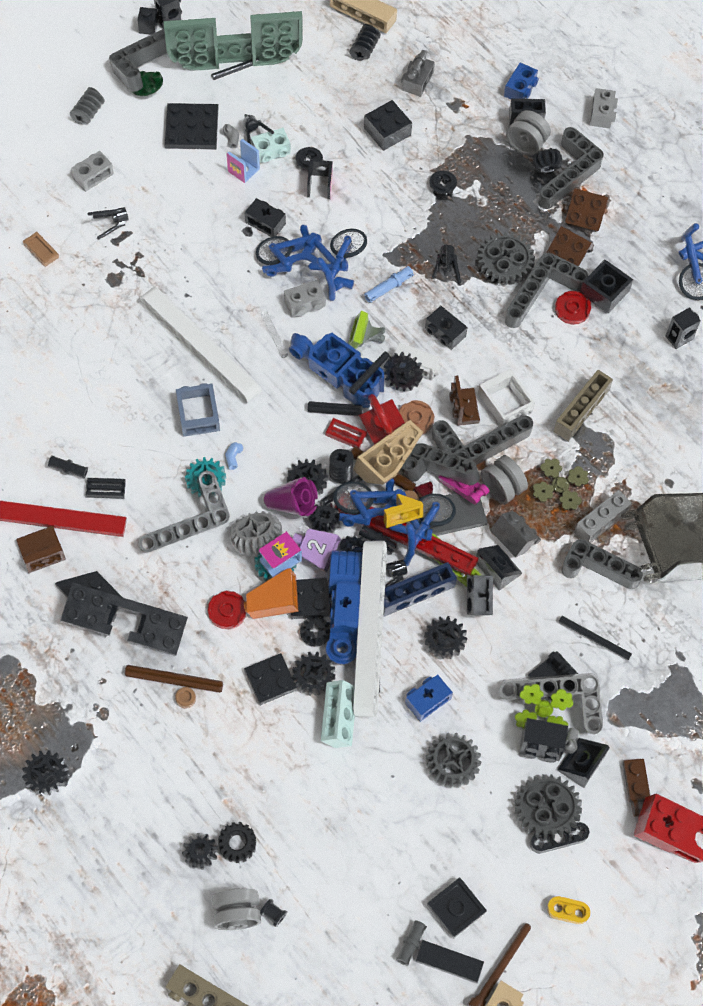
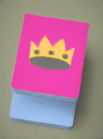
[227,139,260,183]
[259,531,302,578]

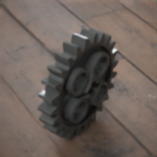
[477,232,535,285]
[514,774,582,840]

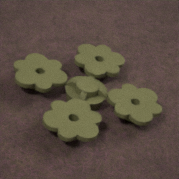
[533,459,589,510]

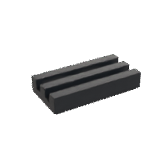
[85,477,126,499]

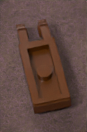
[623,759,650,817]

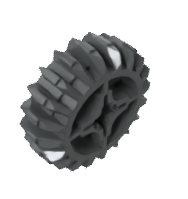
[426,732,482,788]

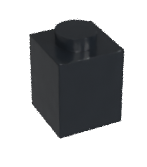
[137,7,158,35]

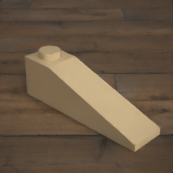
[353,420,423,485]

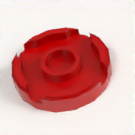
[555,291,591,325]
[208,591,247,630]

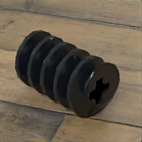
[349,24,381,61]
[329,449,354,484]

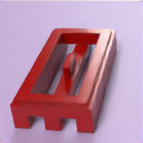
[325,418,367,449]

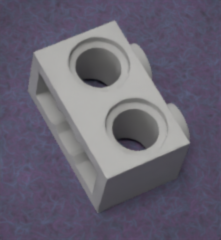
[71,150,114,192]

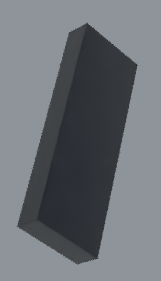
[416,940,484,984]

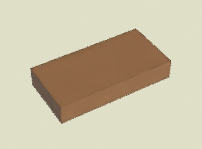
[23,232,59,267]

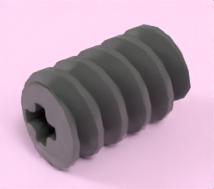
[70,87,105,124]

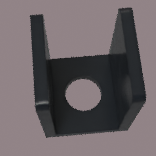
[307,159,333,199]

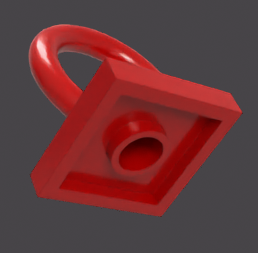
[359,394,405,445]

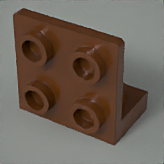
[565,188,609,231]
[546,226,594,266]
[449,375,480,426]
[16,526,66,573]

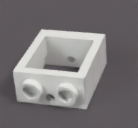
[478,369,535,426]

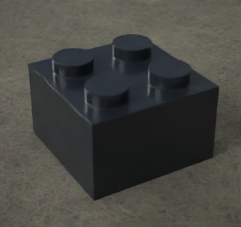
[364,100,412,151]
[580,259,633,314]
[519,718,568,763]

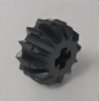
[533,148,563,174]
[309,501,340,533]
[182,833,218,870]

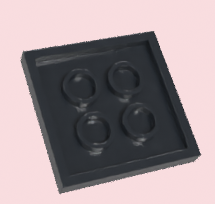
[165,103,219,150]

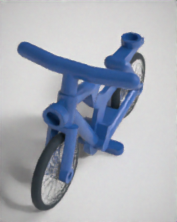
[679,223,703,300]
[256,225,367,301]
[333,479,456,567]

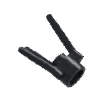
[243,114,275,144]
[87,207,129,240]
[432,245,461,284]
[385,559,407,588]

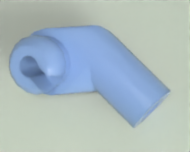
[225,442,243,470]

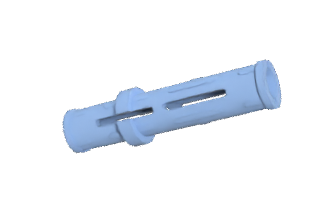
[364,266,414,303]

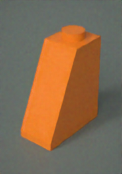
[244,568,299,619]

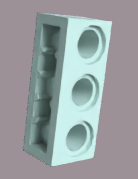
[321,680,355,748]

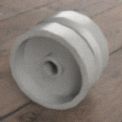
[506,110,551,156]
[480,455,528,505]
[212,889,261,930]

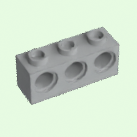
[574,490,632,543]

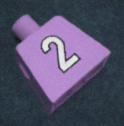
[292,529,341,572]

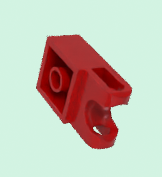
[633,793,703,863]

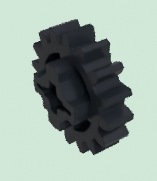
[383,352,424,392]
[287,459,328,494]
[424,616,467,659]
[292,652,336,696]
[22,750,68,796]

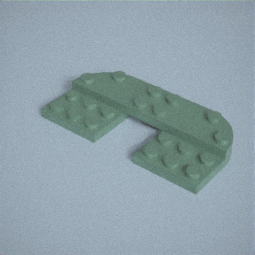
[164,11,303,70]

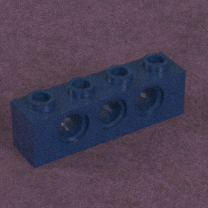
[383,562,457,617]

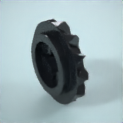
[295,147,323,171]
[429,170,457,196]
[339,535,366,553]
[300,616,330,647]

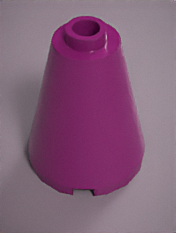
[264,477,318,516]

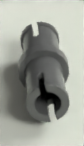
[396,920,427,966]

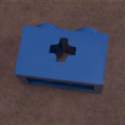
[405,674,453,722]

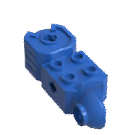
[289,332,384,408]
[326,550,363,664]

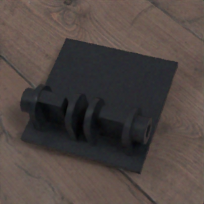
[528,651,578,701]

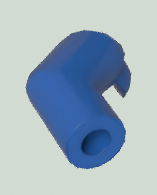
[334,277,354,291]

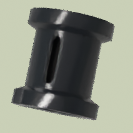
[260,899,288,927]

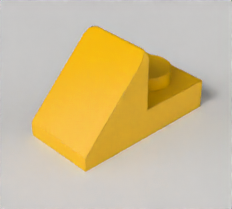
[384,494,423,528]

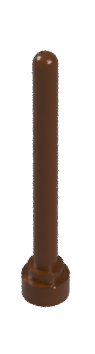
[467,923,531,1006]

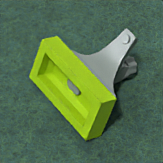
[348,310,386,349]

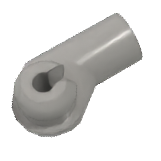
[223,124,239,148]
[565,728,579,754]

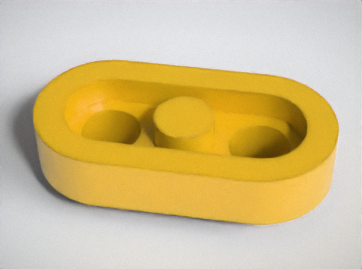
[547,896,590,924]

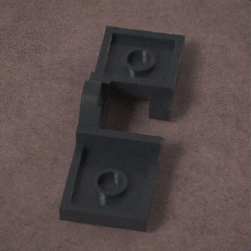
[60,582,188,656]

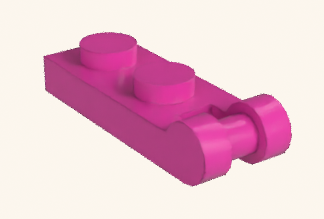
[438,475,490,505]

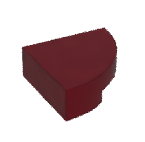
[414,481,433,503]

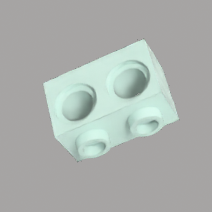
[251,128,291,163]

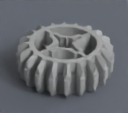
[230,511,283,556]

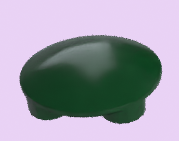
[132,71,163,96]

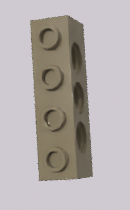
[553,370,613,442]
[165,964,248,1006]

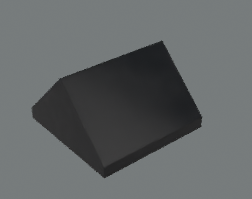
[476,545,522,591]
[557,738,610,788]

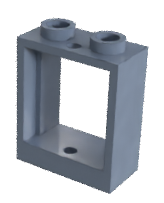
[176,383,220,437]

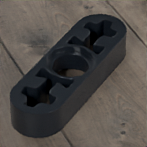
[530,822,590,854]

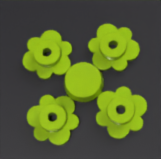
[515,684,573,729]

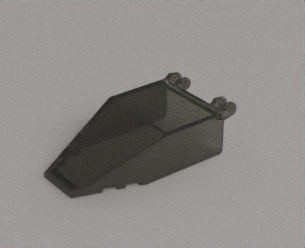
[621,493,703,583]

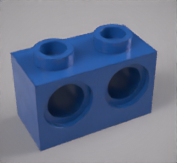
[504,62,539,100]

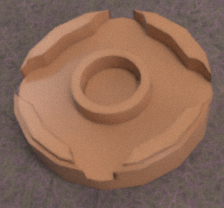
[399,400,435,435]

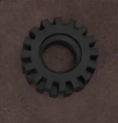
[218,822,256,863]

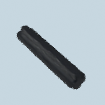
[307,401,363,416]

